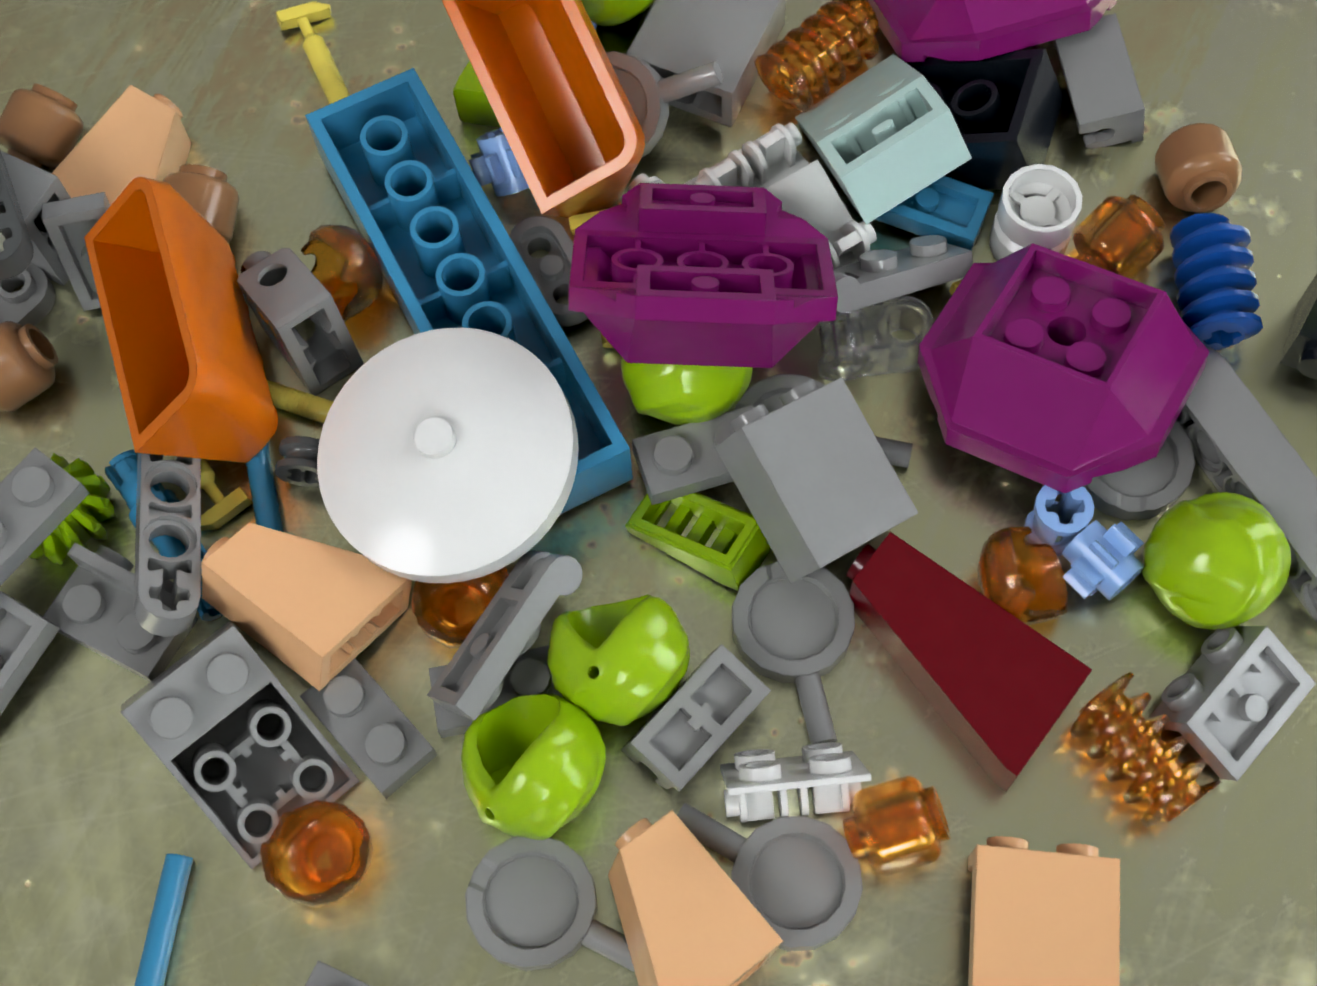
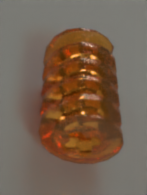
[754,0,879,112]
[1070,672,1222,827]

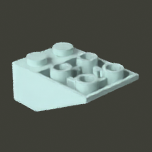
[795,54,972,225]

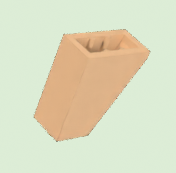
[51,85,192,206]
[201,522,412,691]
[608,810,783,986]

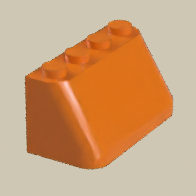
[442,0,645,218]
[84,177,278,463]

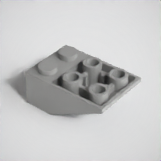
[121,621,359,870]

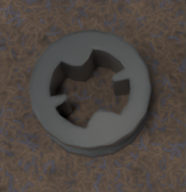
[275,436,320,487]

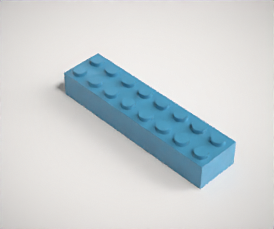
[305,68,633,515]

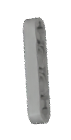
[134,453,201,637]

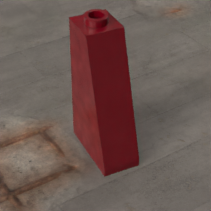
[847,532,1092,792]

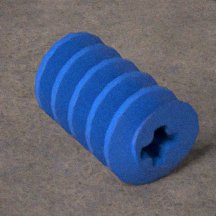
[1169,213,1263,351]

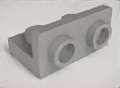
[43,543,198,682]
[1149,626,1316,781]

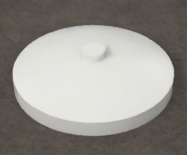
[317,327,579,583]

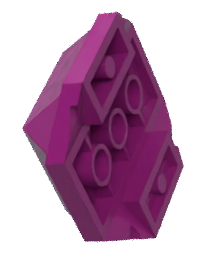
[862,0,1117,62]
[568,183,838,368]
[918,243,1210,493]

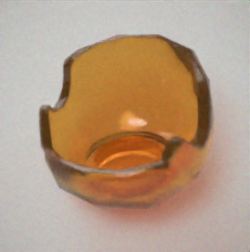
[301,224,383,323]
[977,526,1069,625]
[411,566,509,648]
[260,800,374,908]

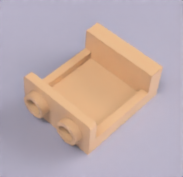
[968,836,1120,986]

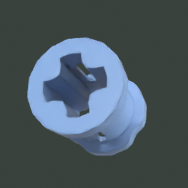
[1024,485,1095,557]

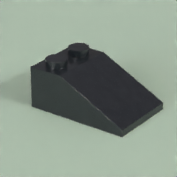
[906,49,1064,190]

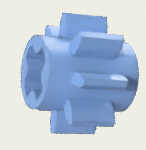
[469,128,529,197]
[1061,520,1145,601]

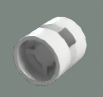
[989,164,1083,261]

